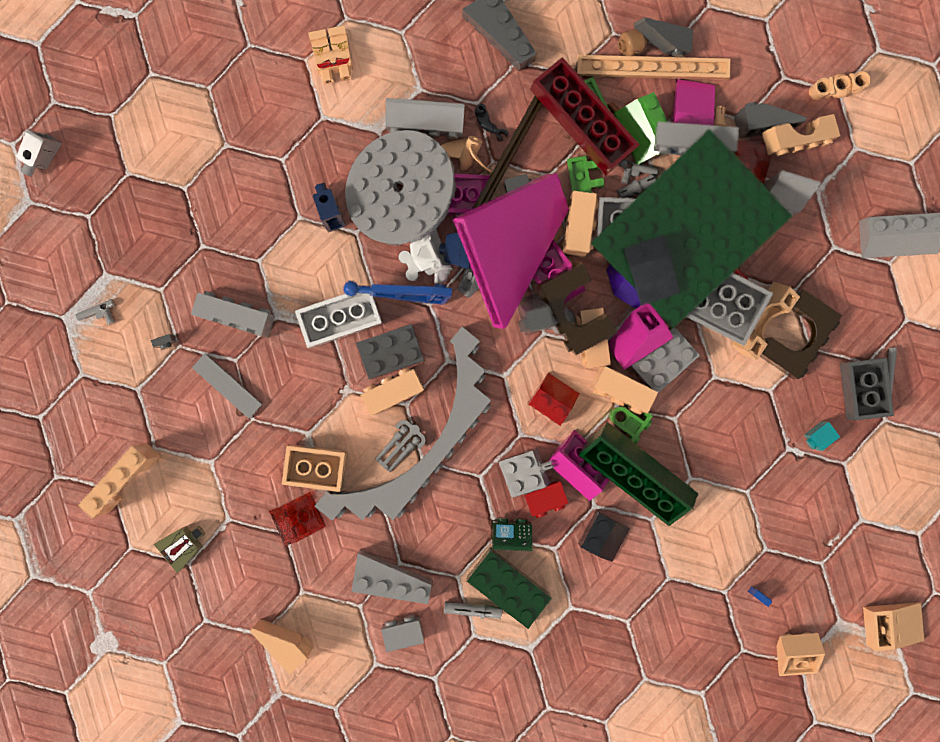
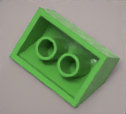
[614,92,668,165]

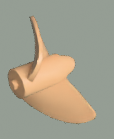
[441,136,492,174]

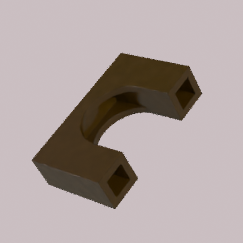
[537,262,617,355]
[760,289,842,379]

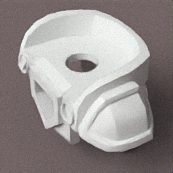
[398,229,453,285]

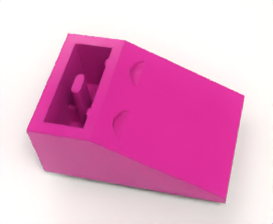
[608,303,673,370]

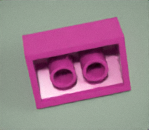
[547,430,609,501]

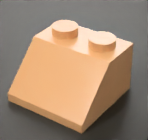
[777,632,825,676]

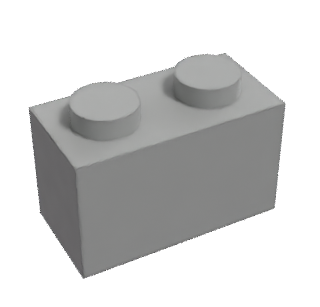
[381,615,425,652]

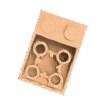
[863,602,924,651]

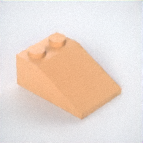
[250,619,313,674]

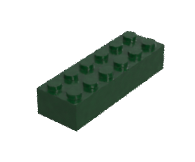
[579,422,699,526]

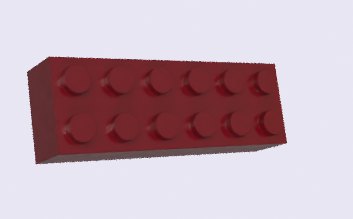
[530,57,640,176]

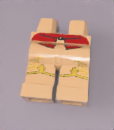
[308,25,353,85]

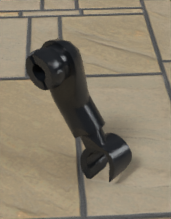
[475,104,508,142]

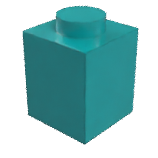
[804,421,840,451]

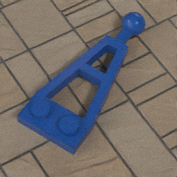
[343,281,452,305]

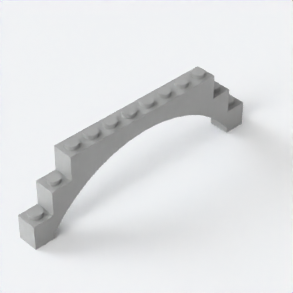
[315,327,491,521]

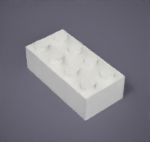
[295,293,383,348]

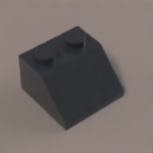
[578,510,630,562]

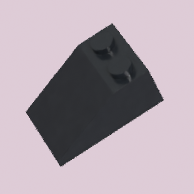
[623,235,680,306]

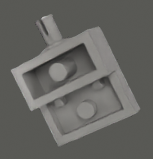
[499,448,555,498]

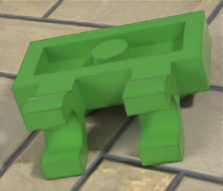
[567,156,605,193]

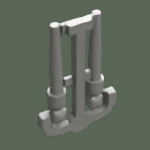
[375,420,426,472]

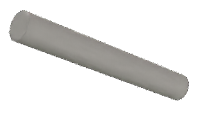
[887,348,897,396]

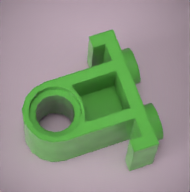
[609,407,653,444]

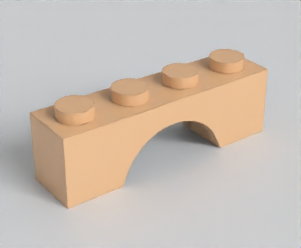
[762,114,840,156]
[731,281,800,360]

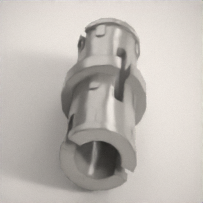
[617,174,655,198]

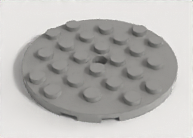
[345,130,456,245]

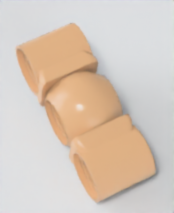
[809,71,870,100]

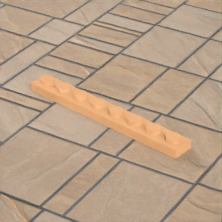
[577,55,730,80]

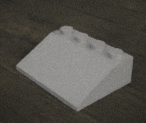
[686,273,773,346]

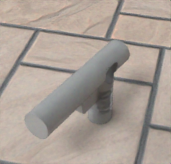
[619,160,658,185]
[76,299,115,325]

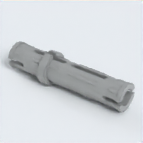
[444,601,502,619]

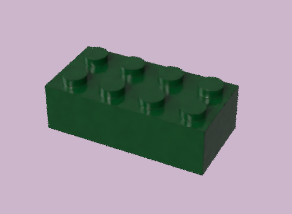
[467,547,552,629]

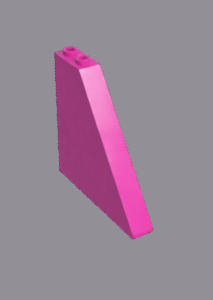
[454,173,569,329]

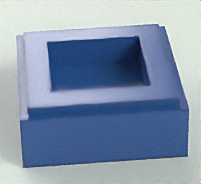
[747,586,772,607]

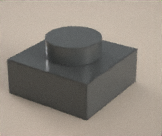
[151,334,177,350]

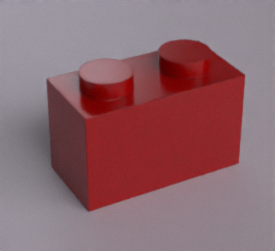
[524,480,568,518]

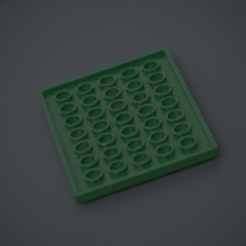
[591,129,793,328]

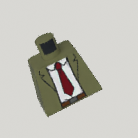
[154,526,205,573]

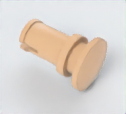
[713,106,727,127]

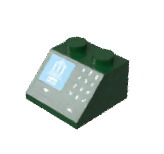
[492,517,532,551]

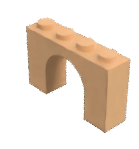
[78,443,161,519]

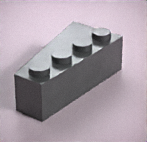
[463,0,537,71]

